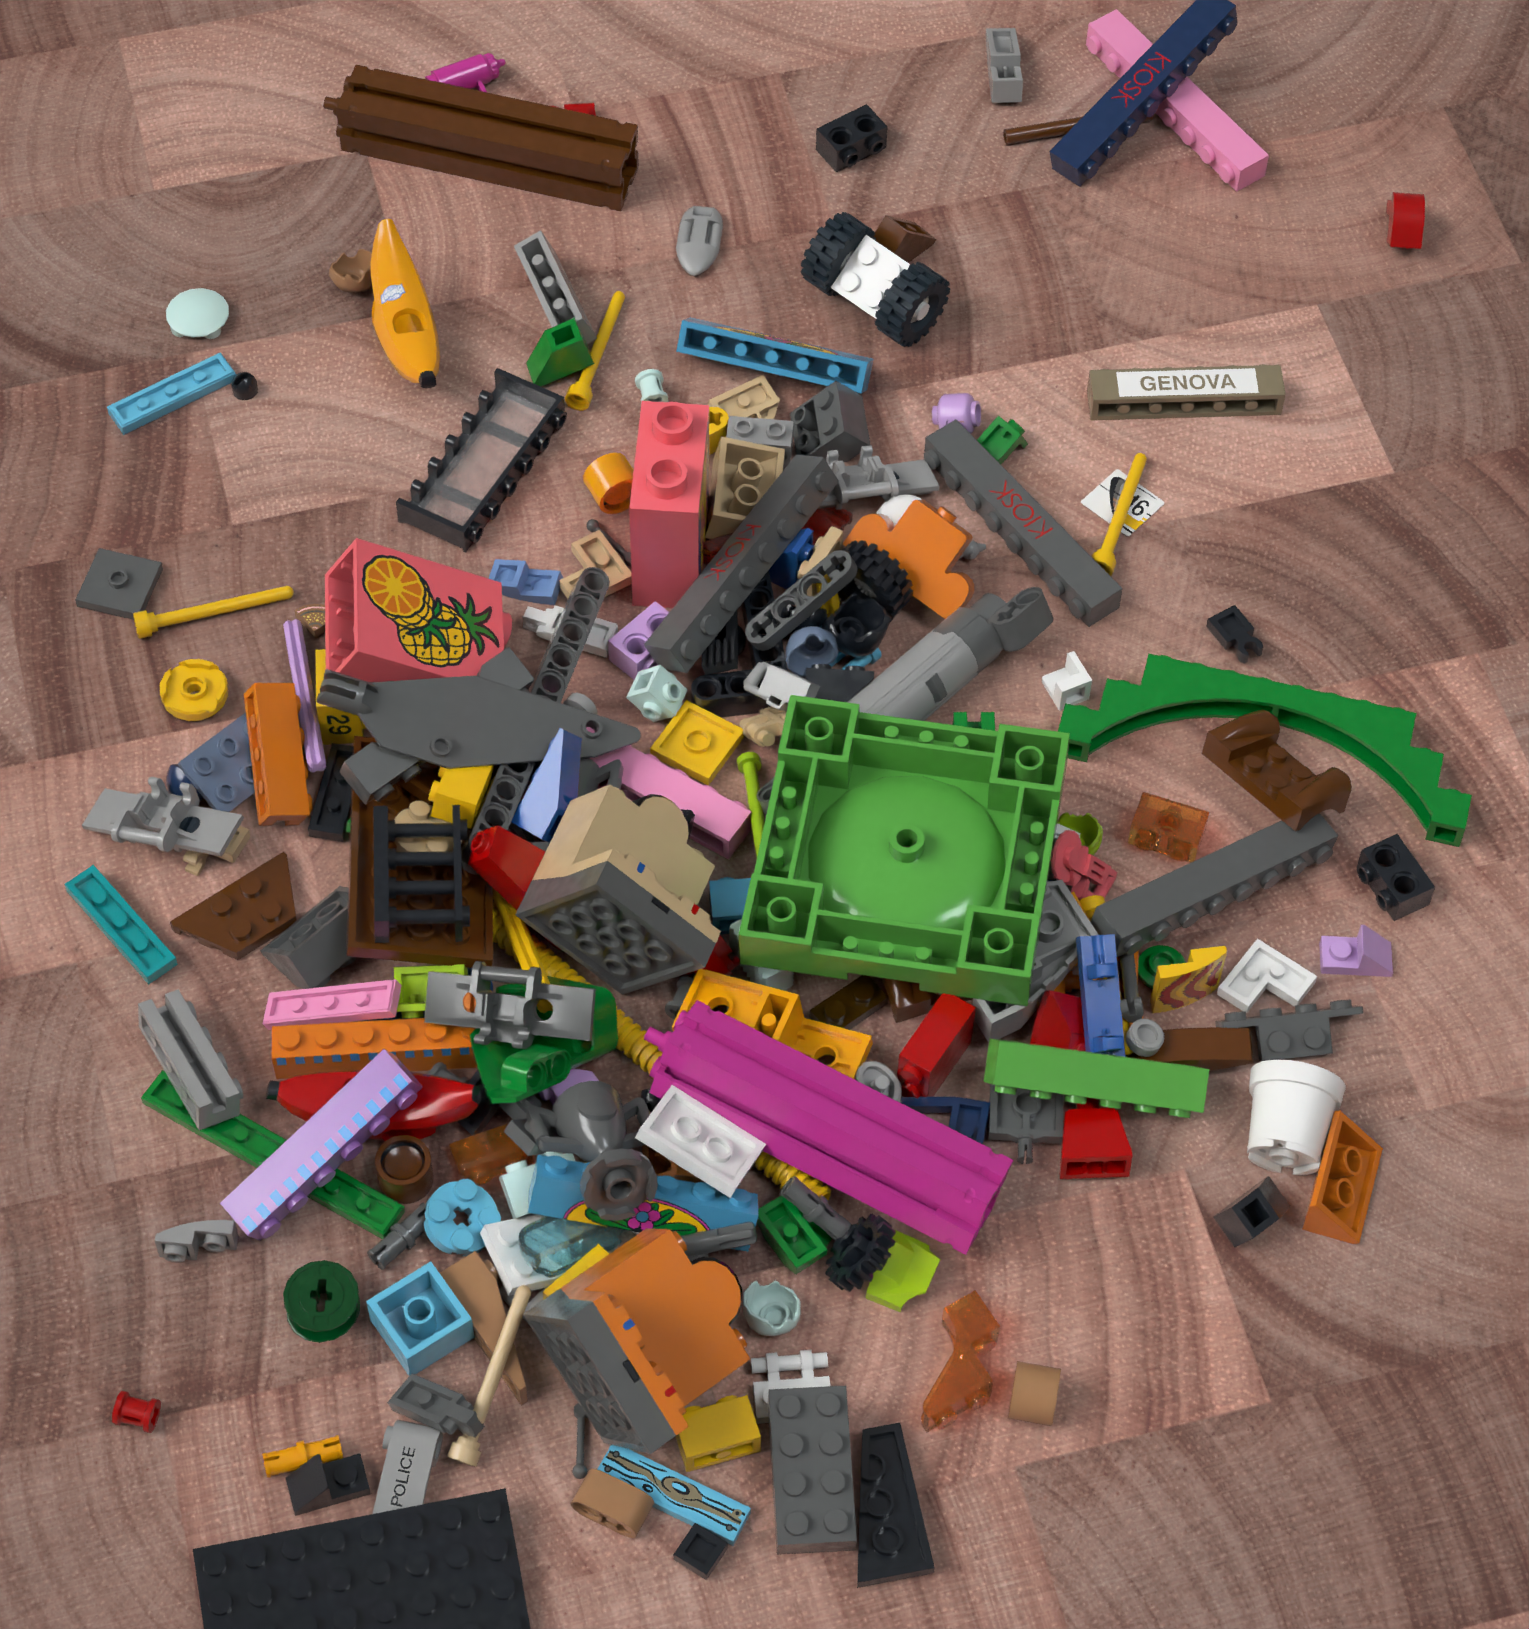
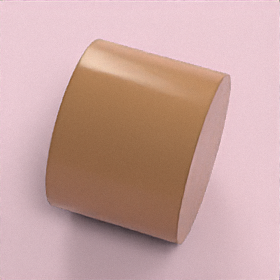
[1008,1361,1061,1426]

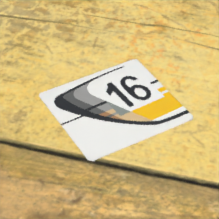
[1081,469,1164,536]

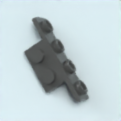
[1215,999,1363,1061]

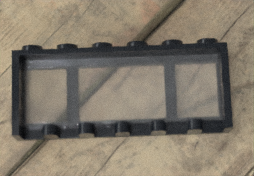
[396,368,567,553]

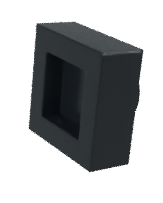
[673,1523,728,1580]

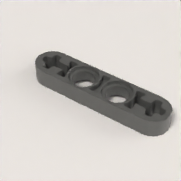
[745,550,857,651]

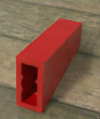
[468,825,562,950]

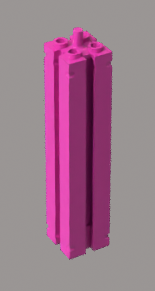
[644,1000,1014,1255]

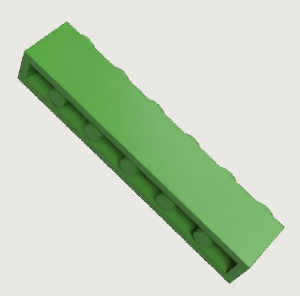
[984,1038,1210,1118]

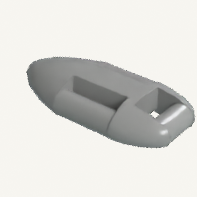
[676,206,723,276]

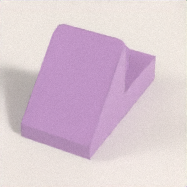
[1319,925,1393,977]

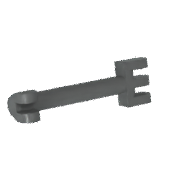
[1120,953,1144,1023]

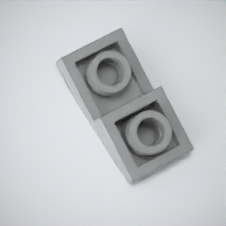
[155,1220,239,1262]

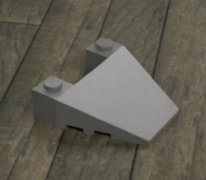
[972,880,1099,1042]

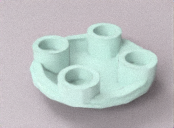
[166,288,229,339]

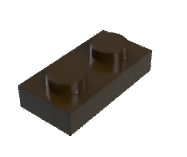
[810,975,888,1030]

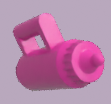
[425,53,506,92]

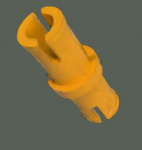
[262,1435,344,1478]

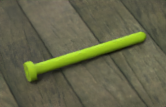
[737,752,765,858]

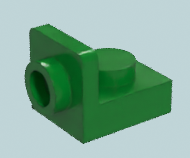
[977,415,1028,464]

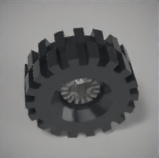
[835,540,913,622]

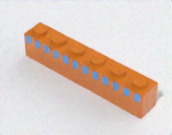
[272,1018,477,1079]

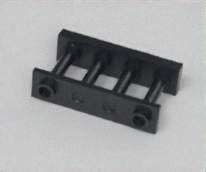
[373,805,470,943]

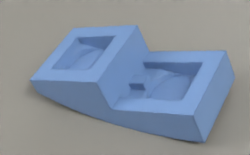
[488,559,563,605]

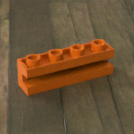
[244,683,312,826]

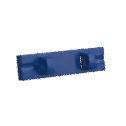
[1076,934,1125,1057]

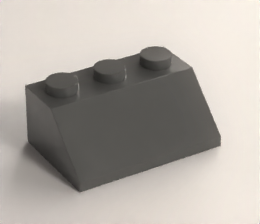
[260,886,357,989]

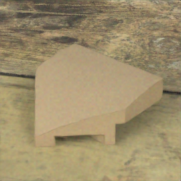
[708,374,780,419]

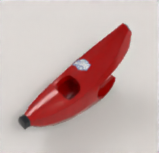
[266,1070,482,1141]

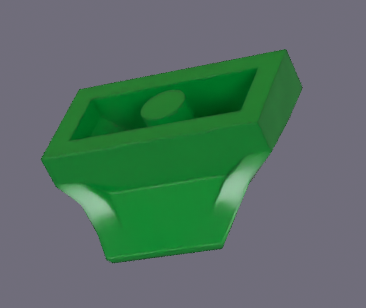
[757,1196,832,1274]

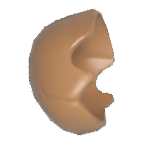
[329,249,372,293]

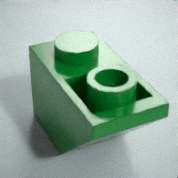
[526,318,594,387]

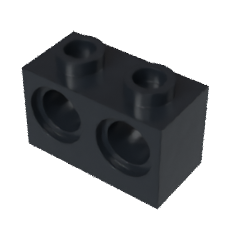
[816,104,888,172]
[1356,834,1435,921]

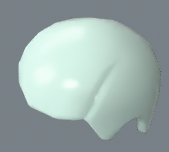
[743,1280,801,1336]

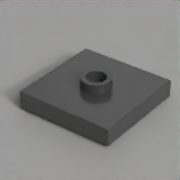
[75,548,163,620]

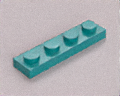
[64,865,178,985]

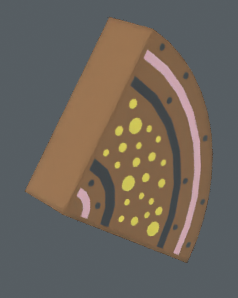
[294,604,325,638]

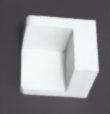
[1042,651,1092,711]

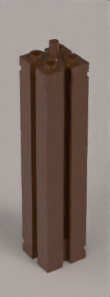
[323,64,639,211]

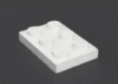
[635,1085,766,1198]

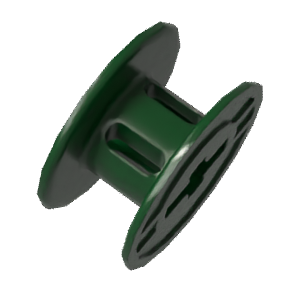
[283,1260,360,1343]

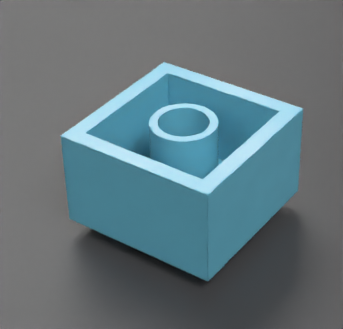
[366,1262,475,1376]

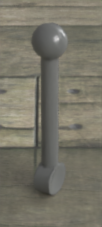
[586,519,631,566]
[572,1403,588,1479]

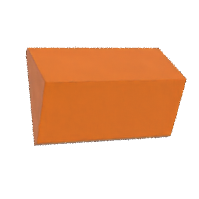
[1302,1110,1383,1244]

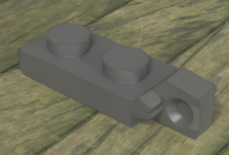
[387,1374,485,1438]

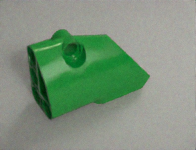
[470,976,618,1104]

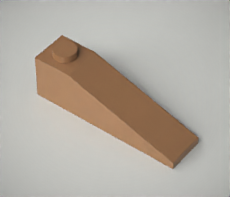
[440,1251,528,1406]

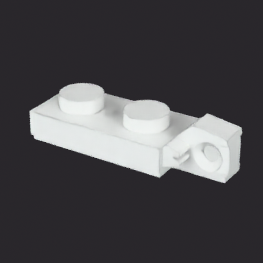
[523,605,618,658]

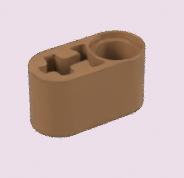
[571,1469,655,1538]

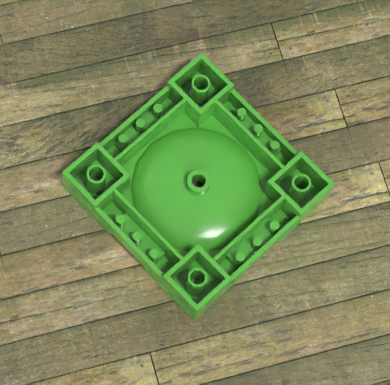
[739,695,1070,1006]

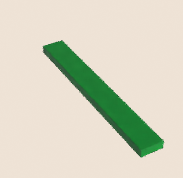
[141,1070,405,1239]

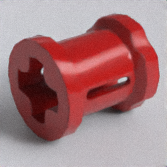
[112,1391,161,1433]

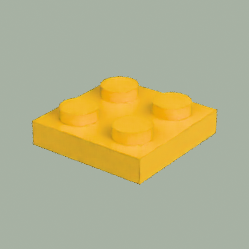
[650,700,744,785]

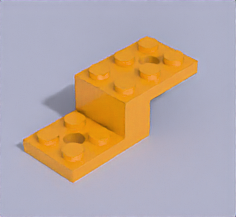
[672,969,873,1080]

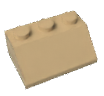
[705,436,785,542]

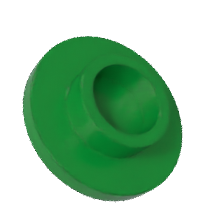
[1138,945,1186,989]

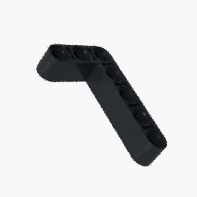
[691,570,788,718]

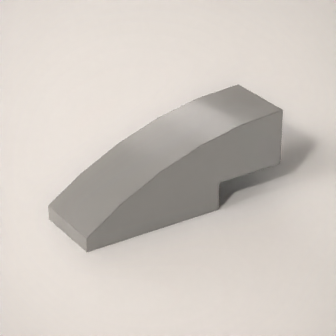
[985,28,1023,103]

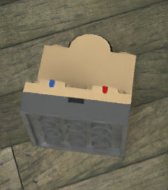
[515,784,721,995]

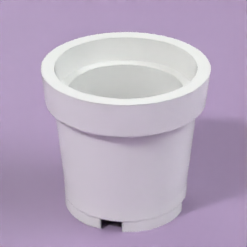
[1247,1060,1346,1175]

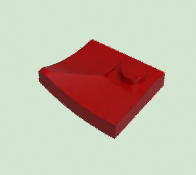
[1030,990,1103,1051]

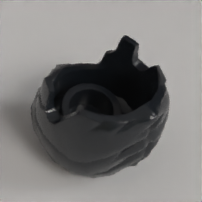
[821,594,891,657]

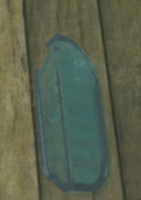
[518,1216,624,1278]

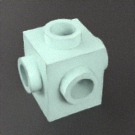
[626,665,688,722]

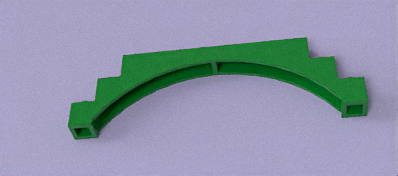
[1058,654,1472,847]

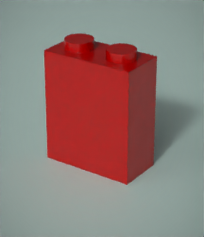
[897,993,976,1099]

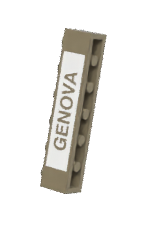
[1087,364,1286,420]

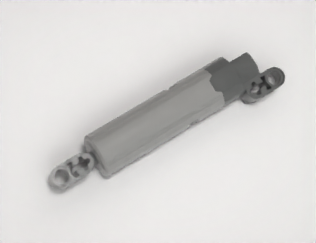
[756,587,1054,816]

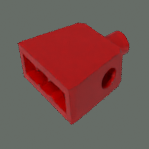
[1059,1097,1133,1179]

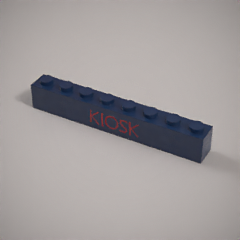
[1049,0,1238,187]

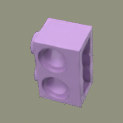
[608,601,669,680]

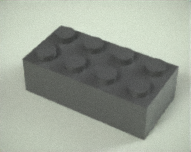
[768,1385,857,1555]

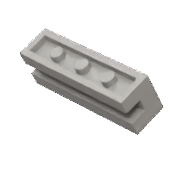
[138,989,243,1130]

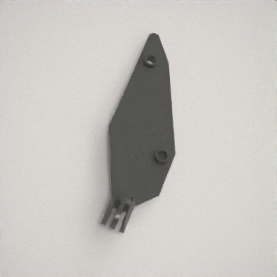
[316,669,641,769]

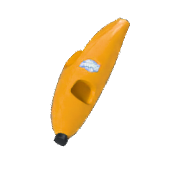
[370,219,440,389]

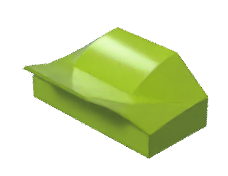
[866,1230,941,1312]

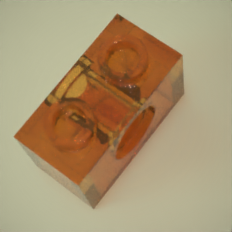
[1128,792,1210,863]

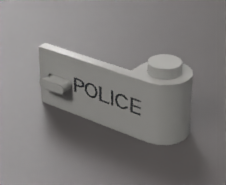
[373,1420,443,1514]

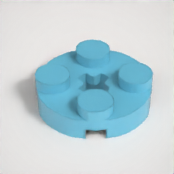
[424,1179,501,1256]

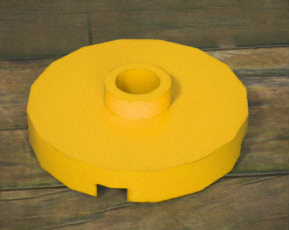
[160,659,228,721]

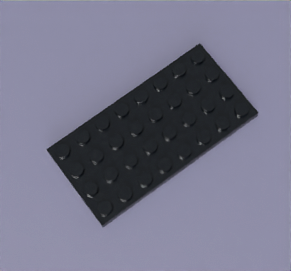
[193,1488,531,1629]

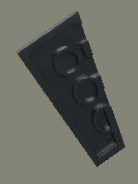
[857,1423,935,1588]

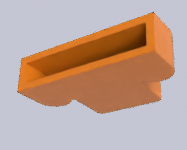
[843,500,974,619]

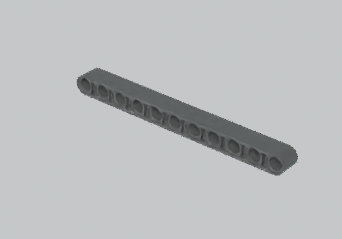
[461,567,610,875]

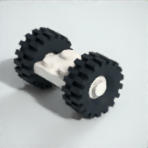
[801,212,950,347]

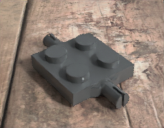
[988,1084,1063,1164]

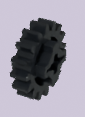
[825,1213,896,1292]

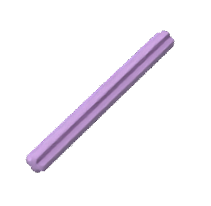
[283,619,326,773]

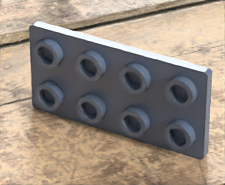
[178,712,305,812]

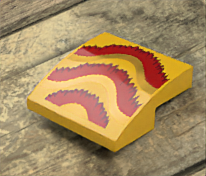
[1150,946,1227,1014]

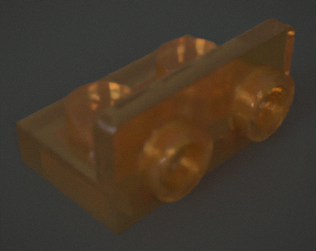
[449,1123,534,1185]

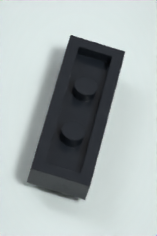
[308,743,353,842]

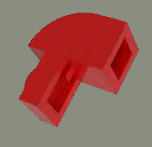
[1386,192,1425,249]

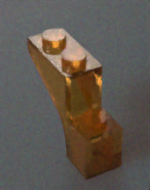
[921,1290,1000,1433]

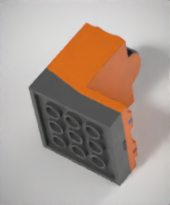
[523,1228,750,1454]

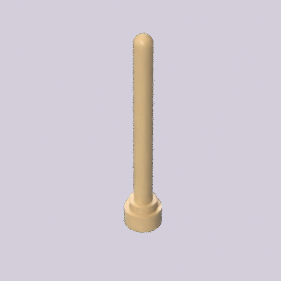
[447,1285,531,1467]

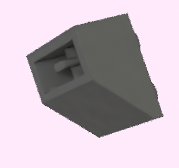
[790,381,871,462]

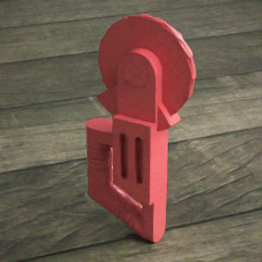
[1051,830,1118,901]

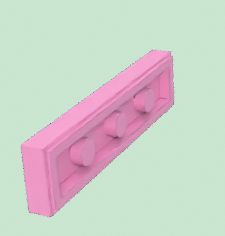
[263,979,402,1030]

